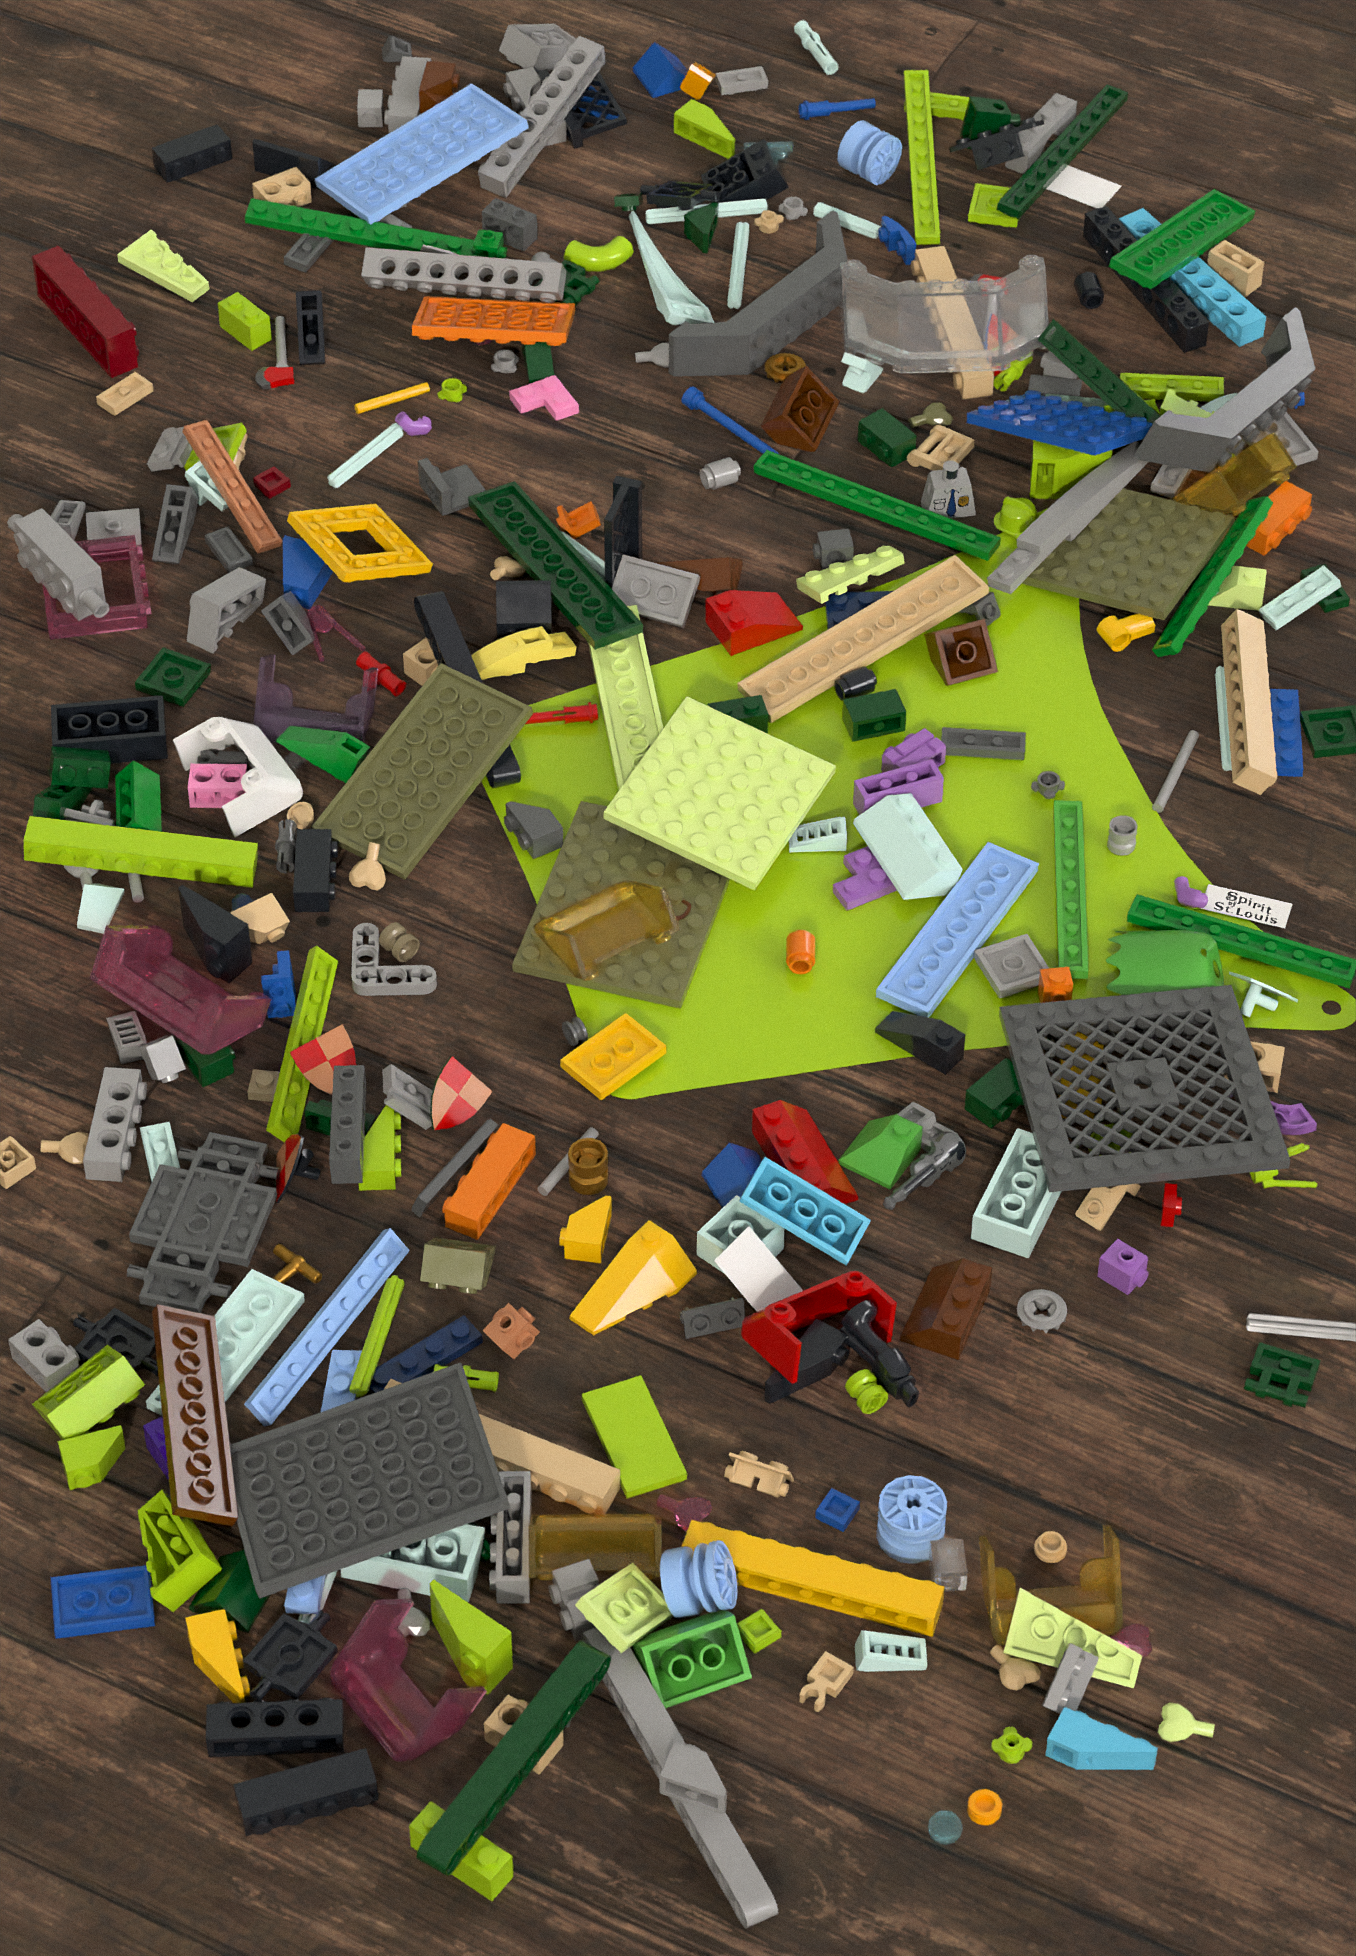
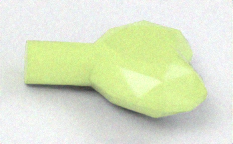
[1158,1703,1215,1742]

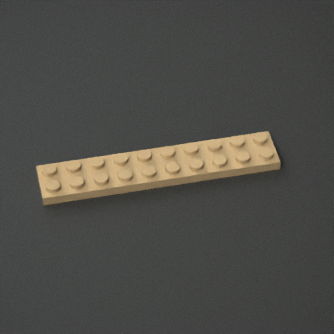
[738,555,989,723]

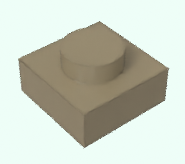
[247,1069,280,1102]

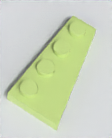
[117,229,209,302]
[796,546,904,604]
[1003,1588,1142,1688]

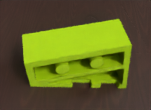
[138,1490,222,1612]

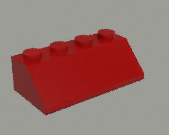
[752,1100,858,1204]

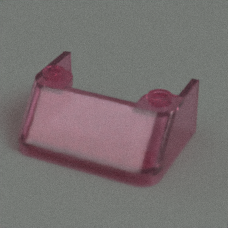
[331,1598,487,1762]

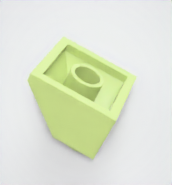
[1208,566,1267,611]

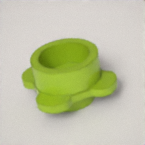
[438,378,467,402]
[991,1727,1032,1764]

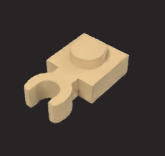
[800,1651,854,1712]

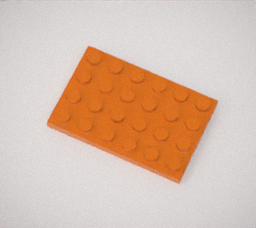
[412,296,575,346]

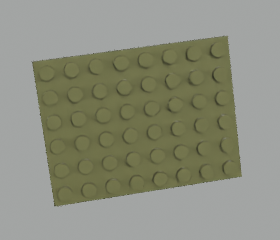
[512,801,730,1009]

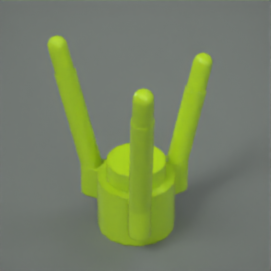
[1249,1143,1318,1189]

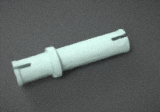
[794,20,838,75]

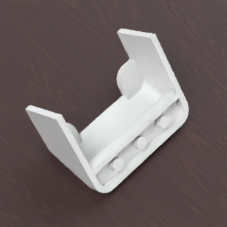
[173,717,303,837]

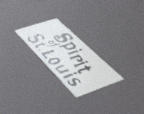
[1201,884,1292,928]

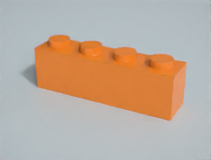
[442,1123,536,1240]

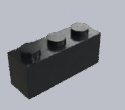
[152,124,232,183]
[293,829,338,912]

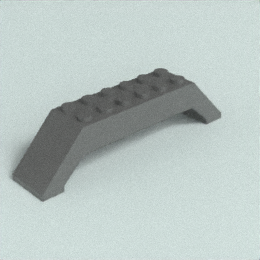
[669,211,848,376]
[1134,307,1315,472]

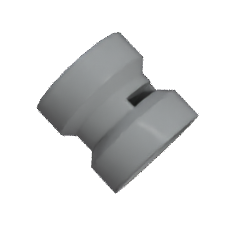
[1107,815,1138,856]

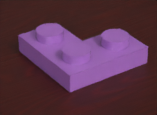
[833,846,897,911]

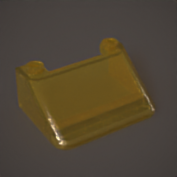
[1170,432,1297,516]
[533,880,680,981]

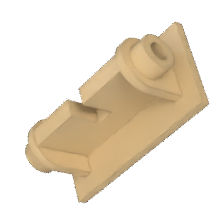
[724,1451,794,1498]

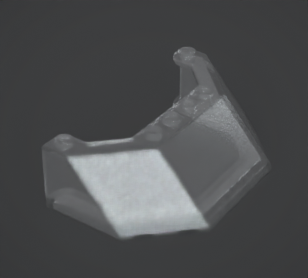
[839,255,1049,373]

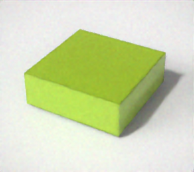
[737,1608,781,1654]

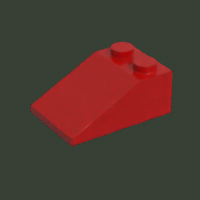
[705,590,803,656]

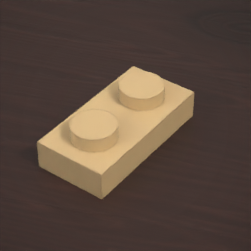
[96,372,153,416]

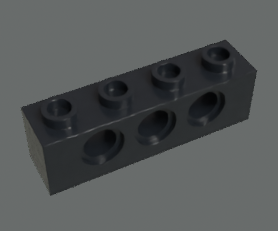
[206,1698,344,1757]

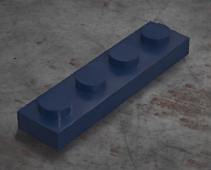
[368,1315,483,1394]

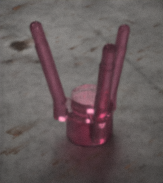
[307,605,366,662]

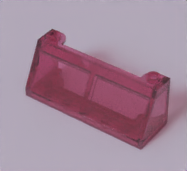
[89,925,271,1054]

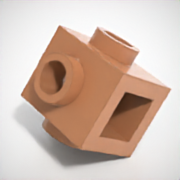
[483,1303,540,1359]

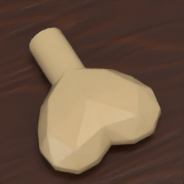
[490,556,526,580]
[349,842,386,891]
[41,1132,89,1164]
[990,1644,1041,1690]

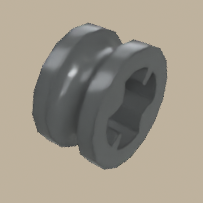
[562,1016,588,1047]

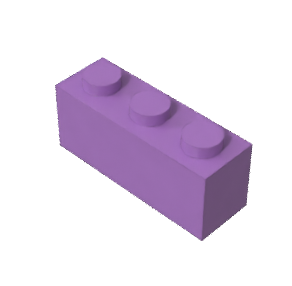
[853,759,944,815]

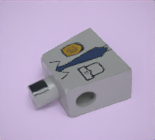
[921,461,976,518]

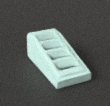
[789,817,847,852]
[855,1630,927,1672]

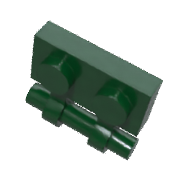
[535,259,599,306]
[1244,1342,1321,1408]

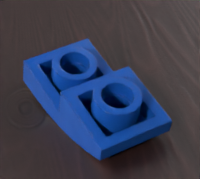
[878,216,916,265]

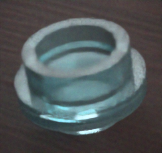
[928,1810,962,1844]

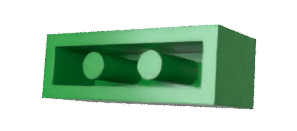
[115,760,162,832]

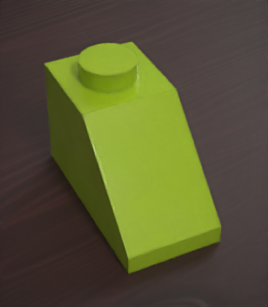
[58,1425,125,1490]

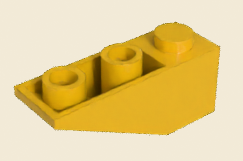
[185,1609,250,1703]

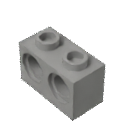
[8,1319,80,1393]

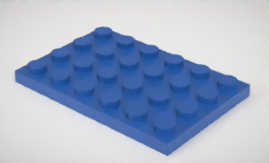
[967,391,1153,456]

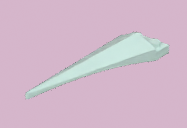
[629,210,714,325]

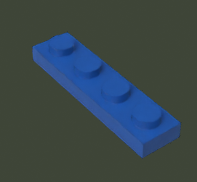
[1270,689,1303,777]

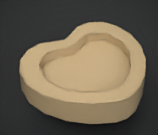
[287,802,314,829]

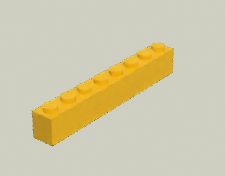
[682,1520,944,1637]

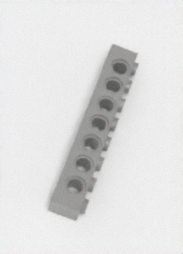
[478,36,606,198]
[361,247,567,303]

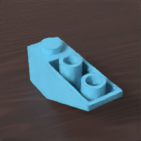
[1045,1707,1158,1770]

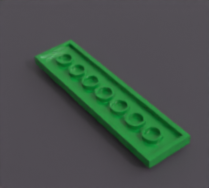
[1109,189,1255,289]

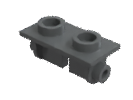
[679,1297,745,1339]

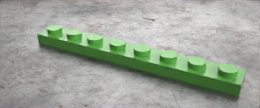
[1053,800,1088,979]

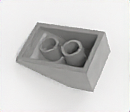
[499,24,576,73]

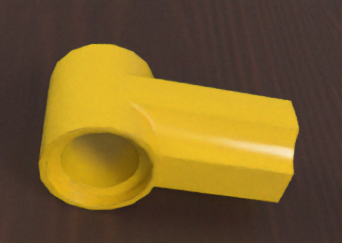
[1097,613,1155,652]

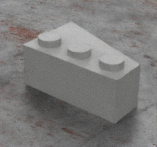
[187,567,266,653]

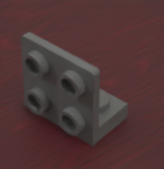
[418,458,486,516]

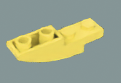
[471,626,576,680]

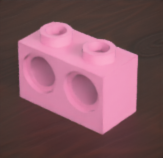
[188,764,248,808]

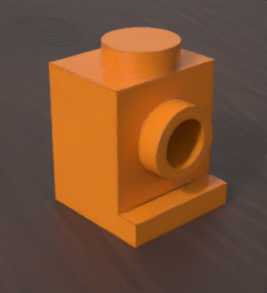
[1038,967,1073,1003]

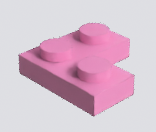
[509,375,579,421]

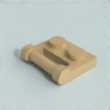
[907,425,974,471]

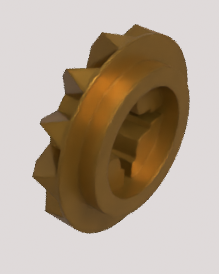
[765,353,806,383]

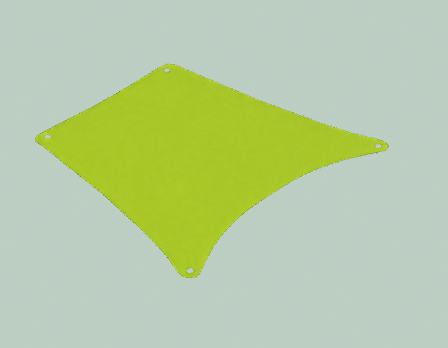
[481,508,1356,1099]

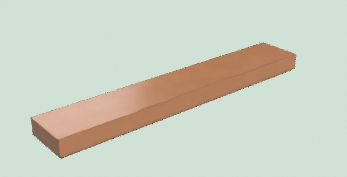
[182,420,282,553]

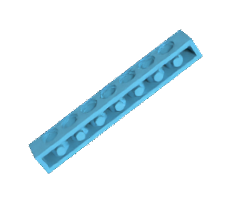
[1119,208,1266,347]

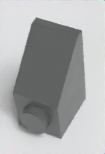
[261,592,315,656]

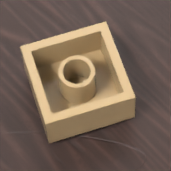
[0,1136,36,1189]

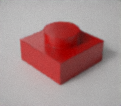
[1161,1183,1182,1227]

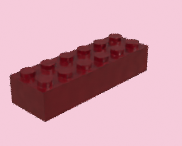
[32,245,139,378]

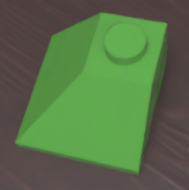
[838,1114,923,1190]

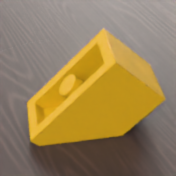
[559,1196,612,1263]

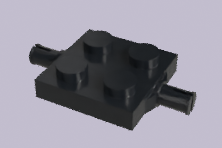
[640,181,720,210]
[73,1307,158,1377]
[243,1610,338,1702]

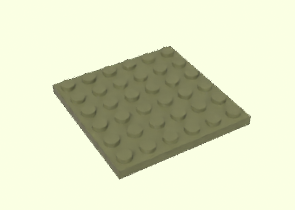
[1022,488,1235,620]

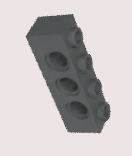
[329,1065,367,1184]

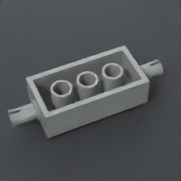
[7,508,109,621]

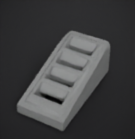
[50,500,86,540]
[106,1011,147,1064]

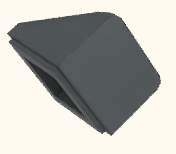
[382,35,412,62]

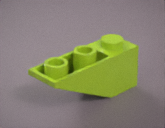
[358,1105,401,1191]

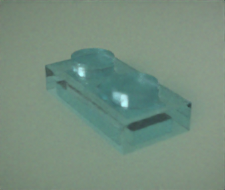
[743,141,793,159]

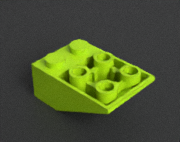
[1030,440,1112,499]

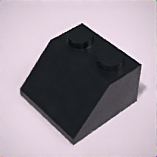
[496,580,552,640]

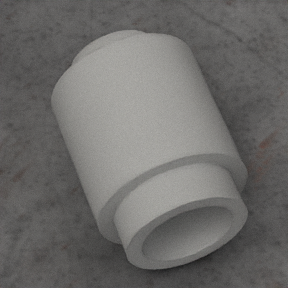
[700,457,741,490]

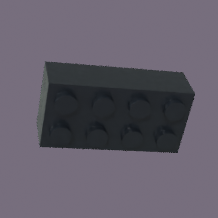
[51,696,168,763]

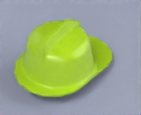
[994,497,1040,538]

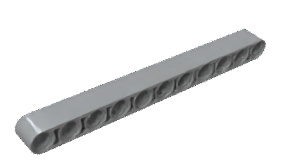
[581,1627,778,1928]

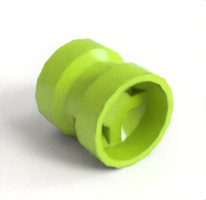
[845,1369,889,1414]

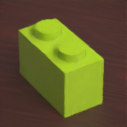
[218,292,272,351]

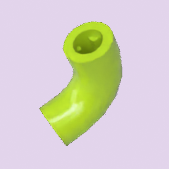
[564,236,633,272]

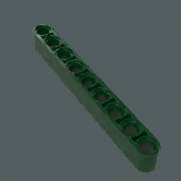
[416,1640,612,1876]

